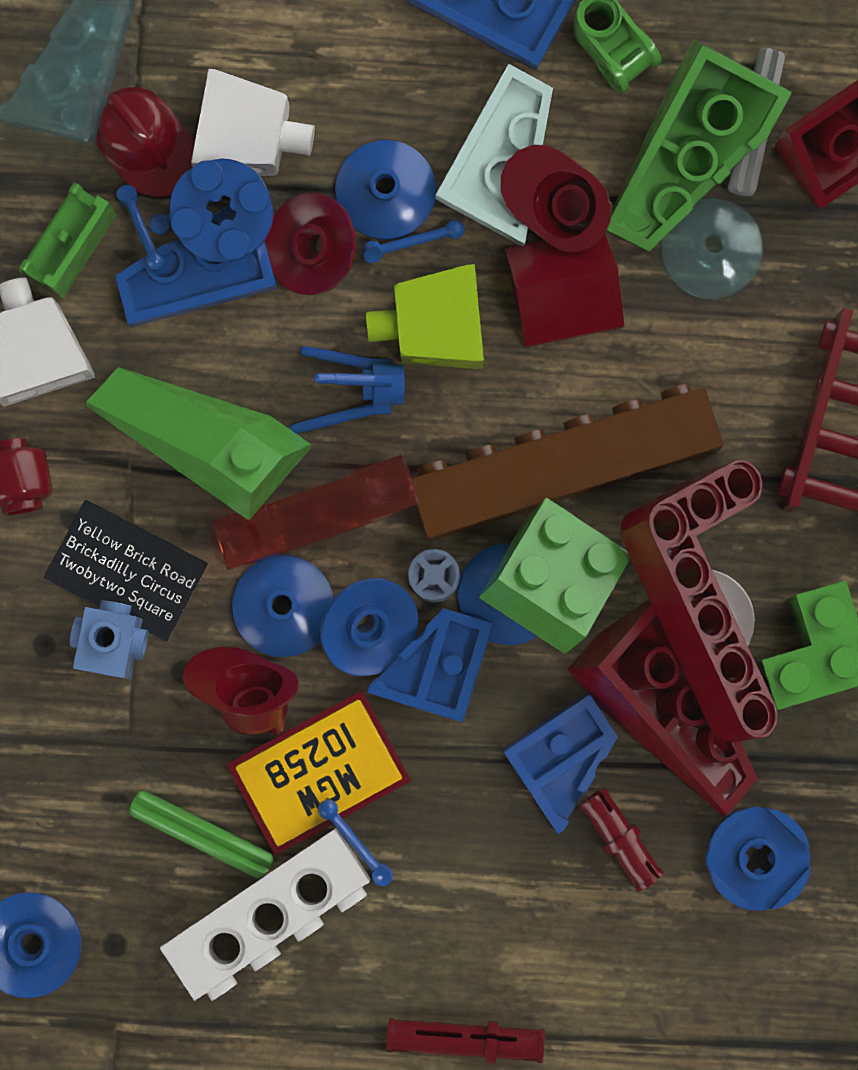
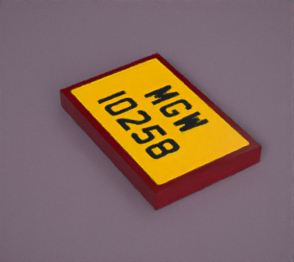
[226,690,412,856]

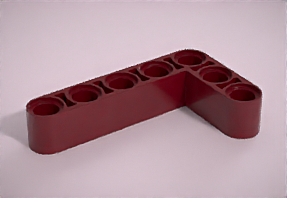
[620,460,778,743]

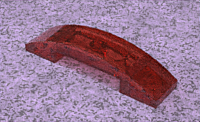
[212,455,420,570]

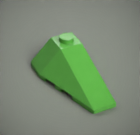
[607,39,792,251]
[86,367,311,520]

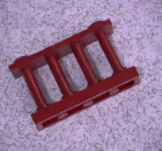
[777,308,858,512]

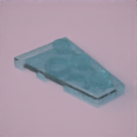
[0,0,136,145]

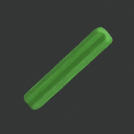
[129,791,274,879]

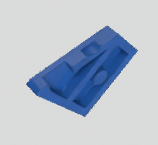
[367,608,494,723]

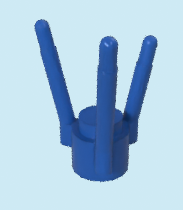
[289,346,405,434]

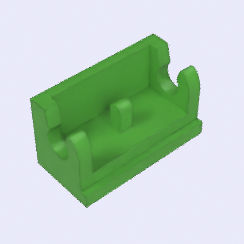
[19,182,117,299]

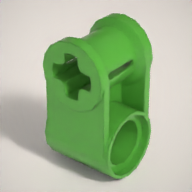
[573,0,662,94]

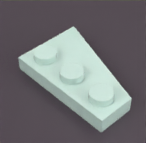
[435,64,553,246]

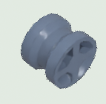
[408,549,460,603]

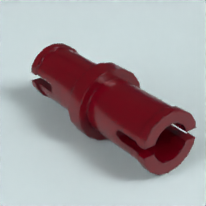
[578,787,664,892]

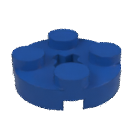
[170,158,274,262]
[704,806,811,911]

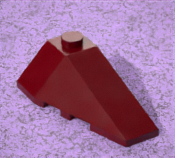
[567,599,758,816]

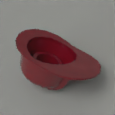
[92,87,195,197]
[500,144,612,252]
[183,647,299,735]

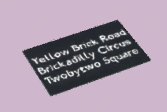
[44,500,208,641]

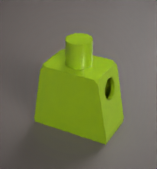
[366,264,484,369]

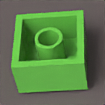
[479,498,630,654]

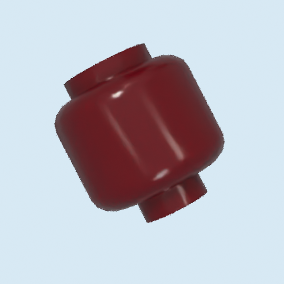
[0,438,52,516]

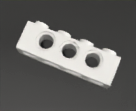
[160,828,371,1001]

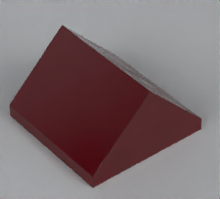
[774,80,858,209]
[504,234,625,348]

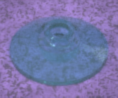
[661,198,763,299]

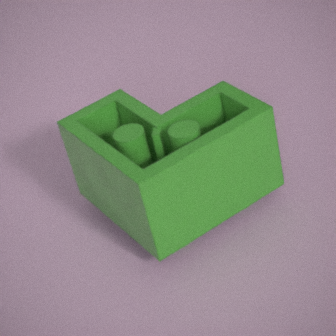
[755,580,858,710]

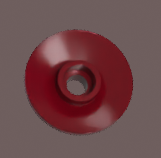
[266,193,356,295]

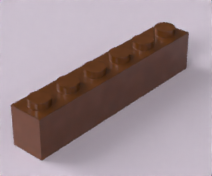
[409,383,724,542]

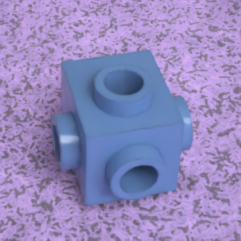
[70,600,148,679]

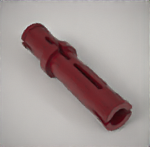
[386,1018,545,1064]

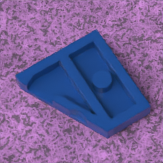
[502,692,618,834]

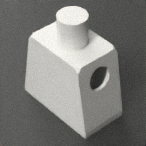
[191,69,315,176]
[0,278,95,407]

